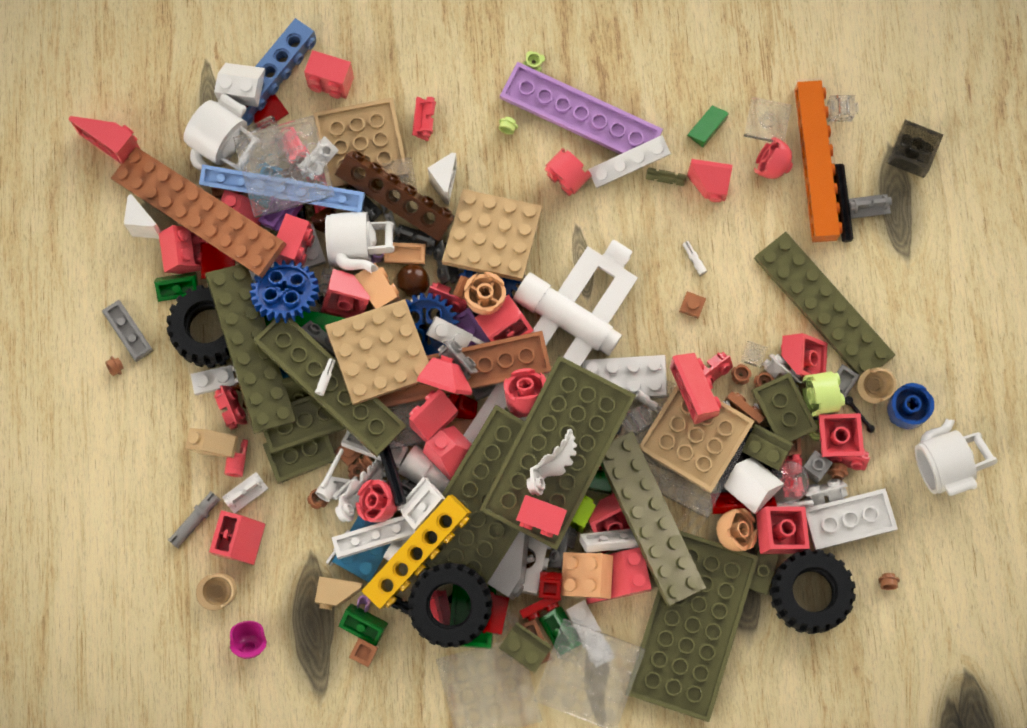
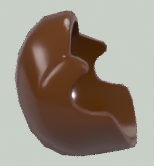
[397,264,430,297]

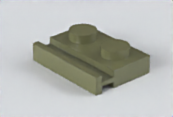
[741,424,794,471]
[499,622,553,673]

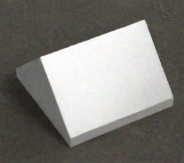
[428,153,457,205]
[124,194,161,239]
[723,457,784,514]

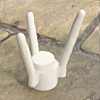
[315,448,358,502]

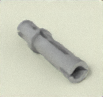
[168,491,221,549]

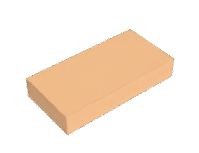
[384,242,426,265]

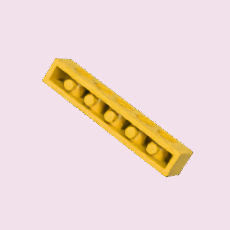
[362,495,472,609]

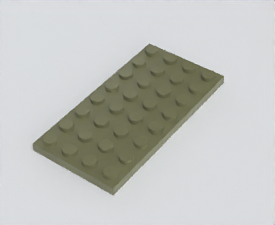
[479,356,636,550]
[414,405,525,586]
[625,530,759,722]

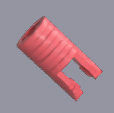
[224,439,248,477]

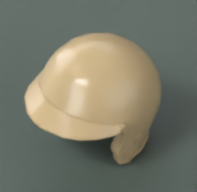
[857,367,897,404]
[196,573,237,611]

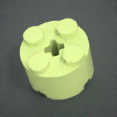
[802,371,845,417]

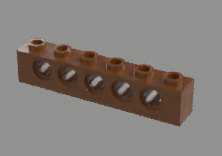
[335,150,455,242]

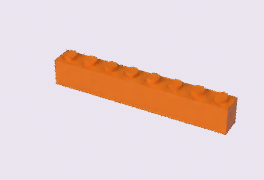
[794,80,842,243]

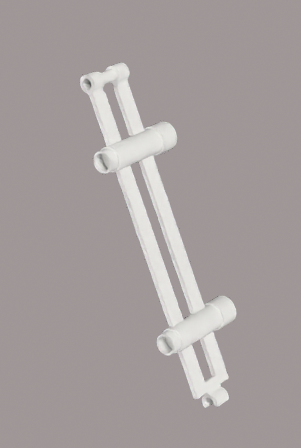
[383,240,638,591]

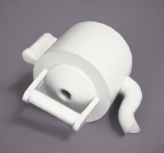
[183,94,261,171]
[325,210,395,274]
[915,418,998,496]

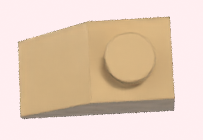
[185,428,238,458]
[315,576,363,610]

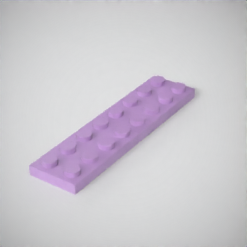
[500,62,663,154]

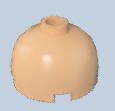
[464,272,506,315]
[716,508,758,551]

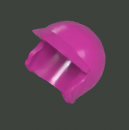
[230,621,267,659]

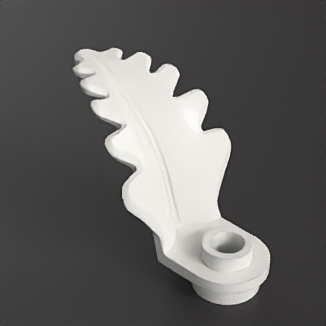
[526,429,577,496]
[335,460,386,522]

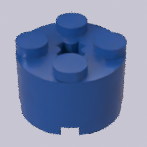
[887,383,934,429]

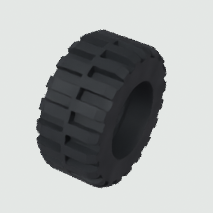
[166,285,231,368]
[770,549,856,634]
[408,562,493,648]

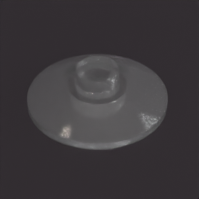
[771,461,809,504]

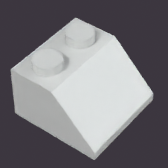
[214,63,266,107]

